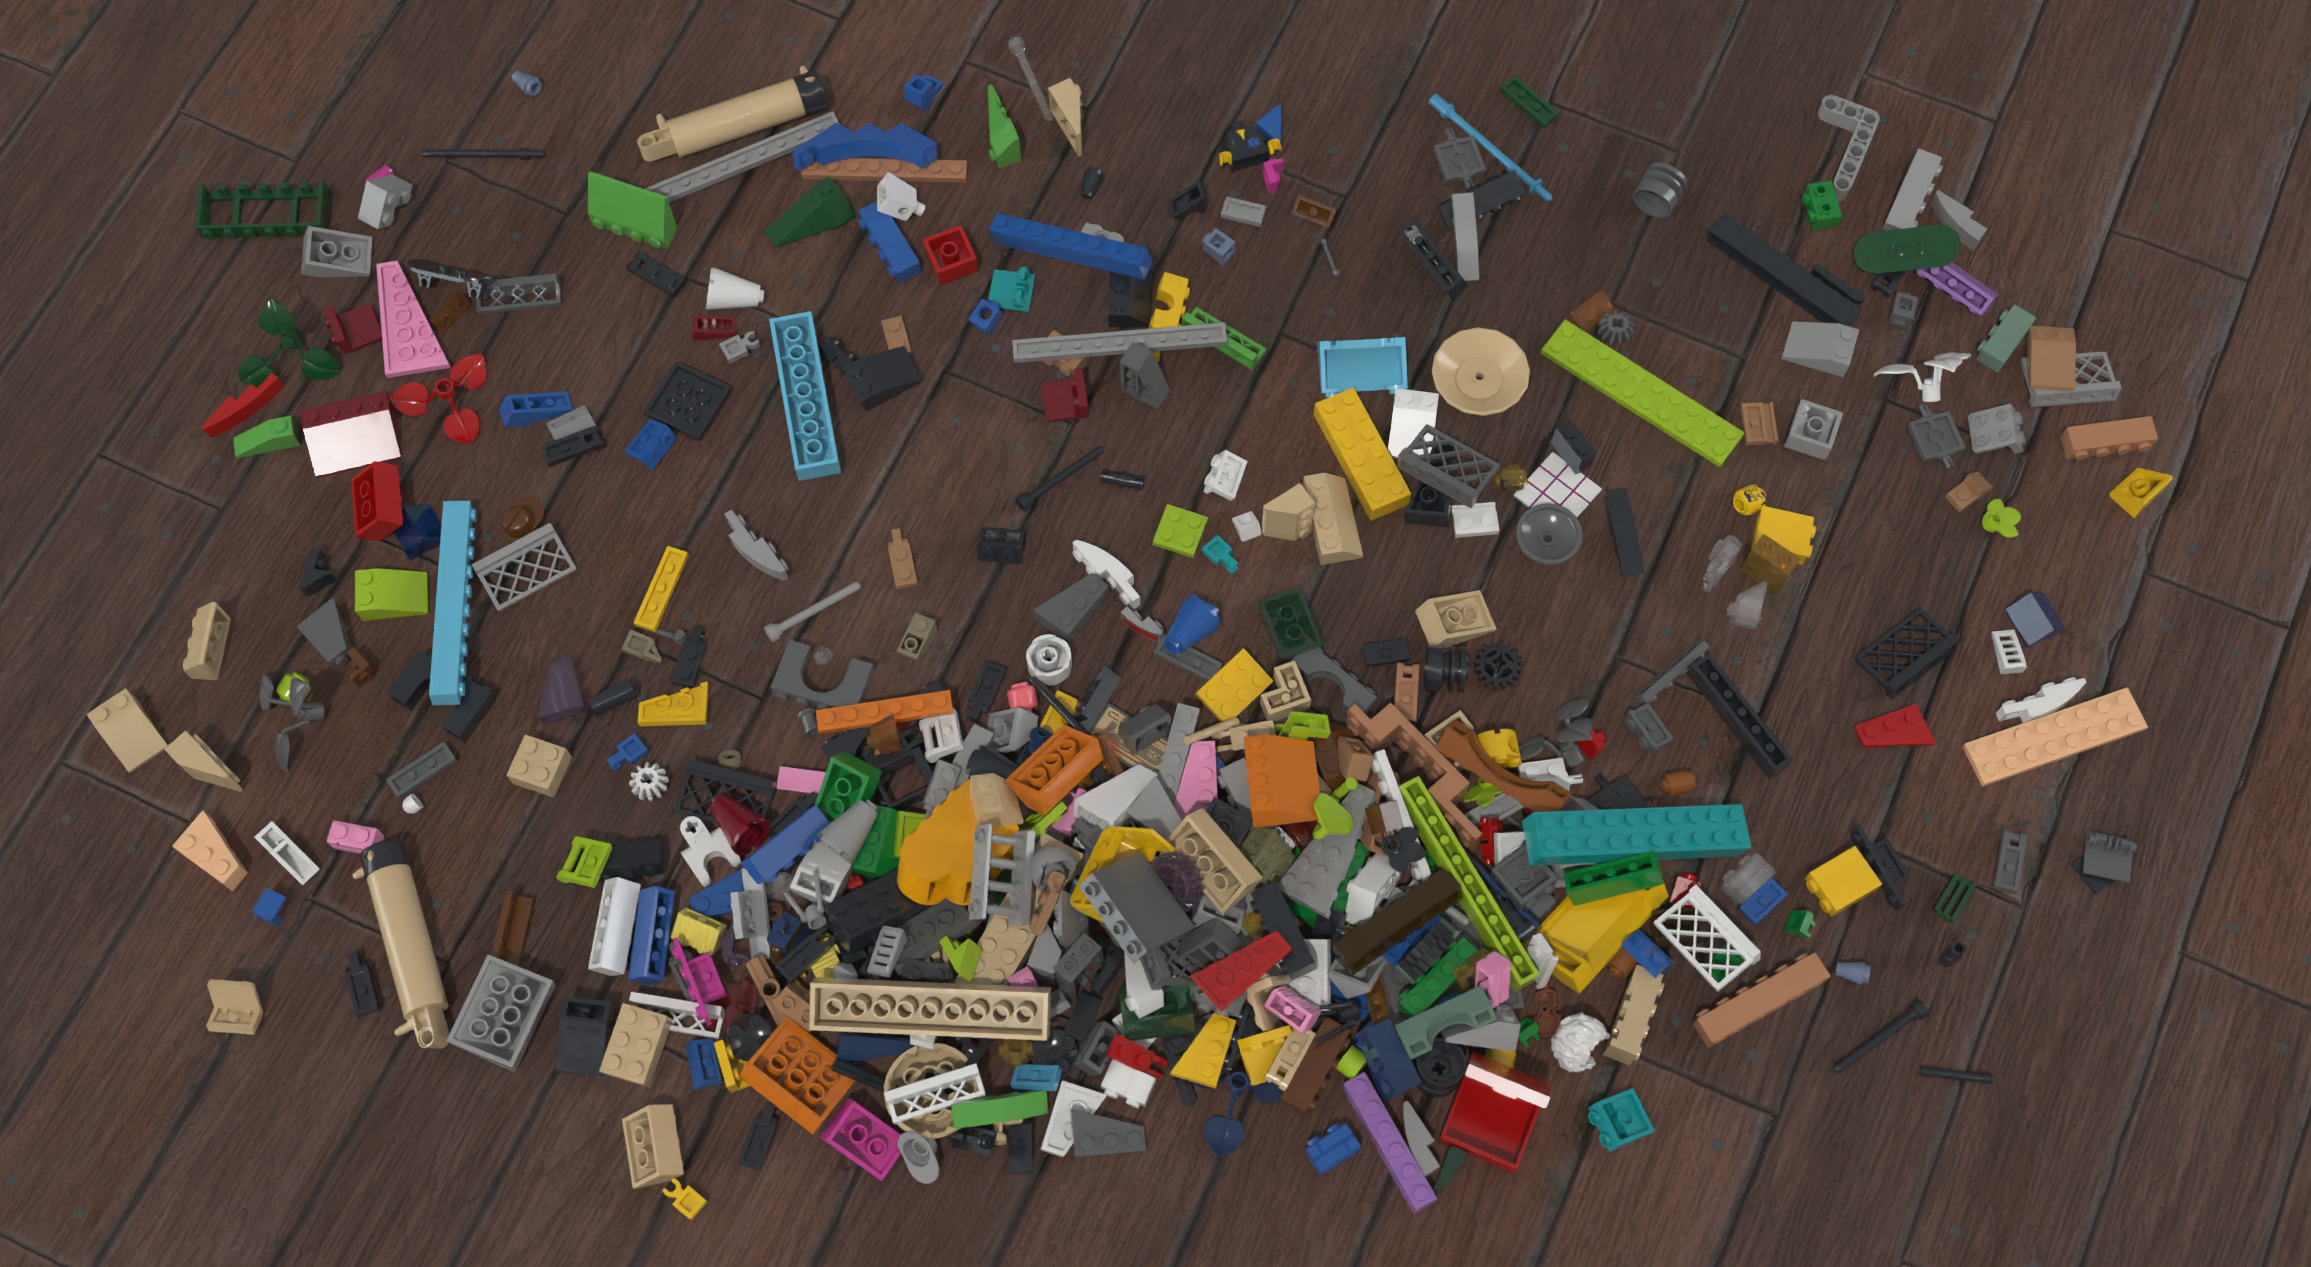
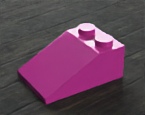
[819,1098,901,1181]

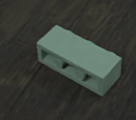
[1976,304,2037,373]

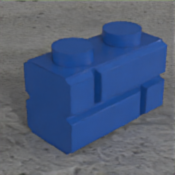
[1305,1123,1361,1176]

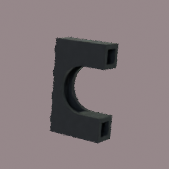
[387,650,496,743]

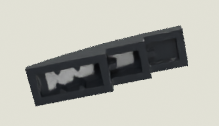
[1604,488,1645,577]

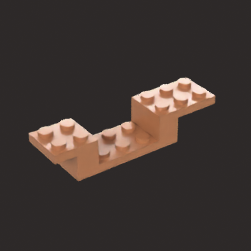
[1346,703,1482,852]

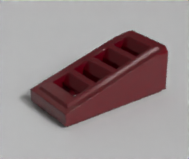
[692,315,736,340]

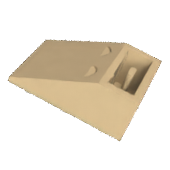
[164,731,243,792]

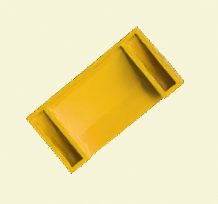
[1522,862,1668,994]

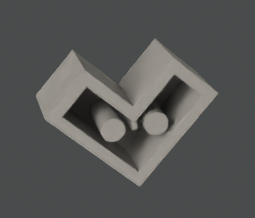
[358,174,412,229]

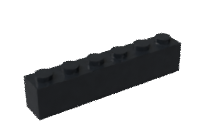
[1687,653,1793,780]

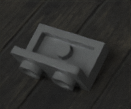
[1625,702,1674,754]

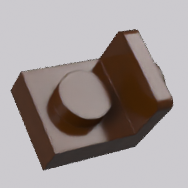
[346,647,376,686]

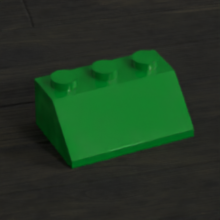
[853,805,899,880]

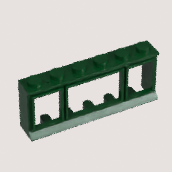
[195,180,331,239]

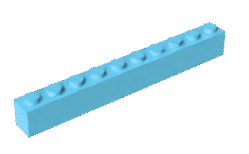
[429,501,477,705]

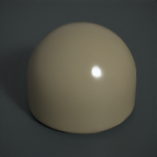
[718,750,741,771]

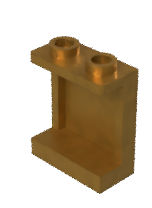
[1741,534,1800,595]

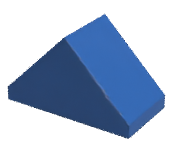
[1256,105,1281,152]

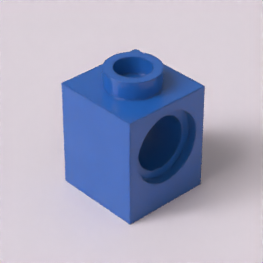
[969,299,1004,336]

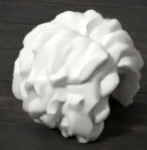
[1550,1012,1610,1072]

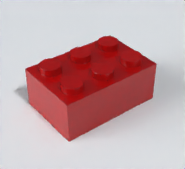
[351,461,403,542]

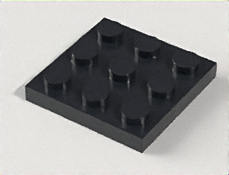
[643,361,732,442]

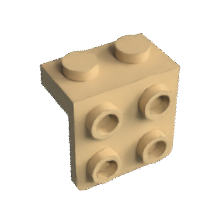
[1246,972,1290,1031]
[206,979,263,1035]

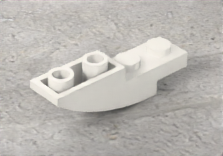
[1072,540,1140,610]
[1996,677,2086,723]

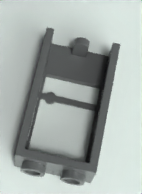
[1053,933,1104,1003]

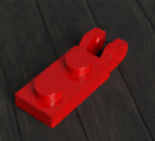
[1106,1034,1169,1080]

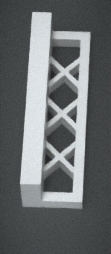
[629,992,726,1039]
[884,1064,986,1124]

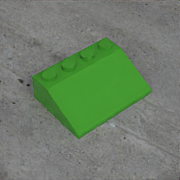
[588,171,678,249]

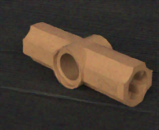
[745,955,792,1026]

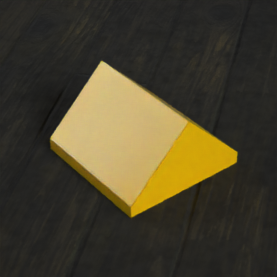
[2109,468,2173,518]

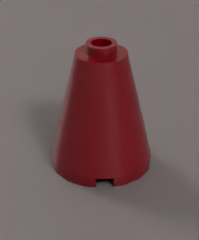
[710,794,771,856]

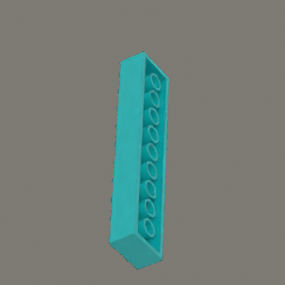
[1522,804,1752,866]

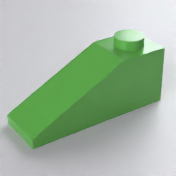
[234,416,301,458]

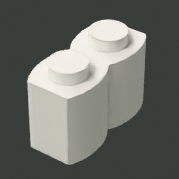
[1101,1060,1156,1108]

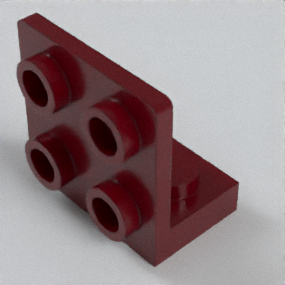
[1041,368,1089,423]

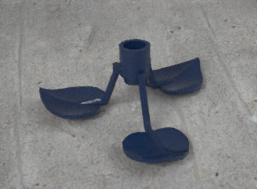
[1191,1066,1284,1156]

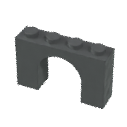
[771,640,875,710]

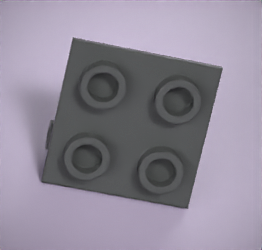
[2082,831,2137,883]

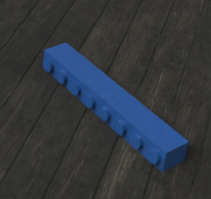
[989,213,1152,279]

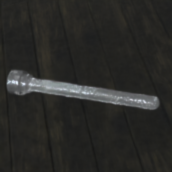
[1007,37,1053,122]

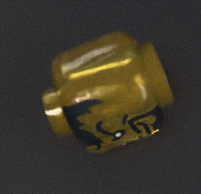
[1495,463,1528,493]

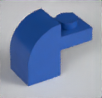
[904,74,943,110]

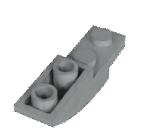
[724,509,789,581]

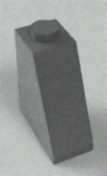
[297,598,351,670]

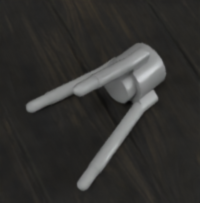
[784,870,826,929]

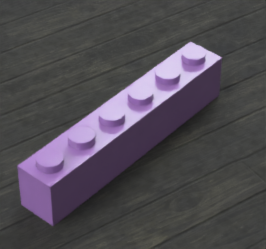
[1342,1072,1437,1215]

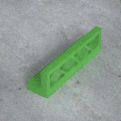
[1182,307,1266,370]

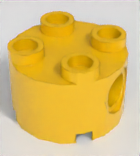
[1477,729,1522,769]

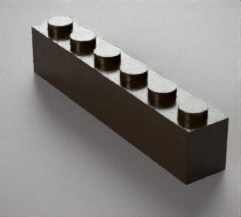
[1332,868,1463,976]

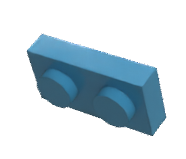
[1010,1064,1062,1091]

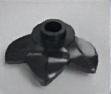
[1381,827,1426,874]

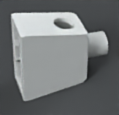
[877,172,925,221]

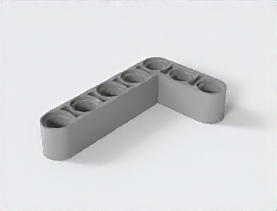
[1817,95,1880,201]

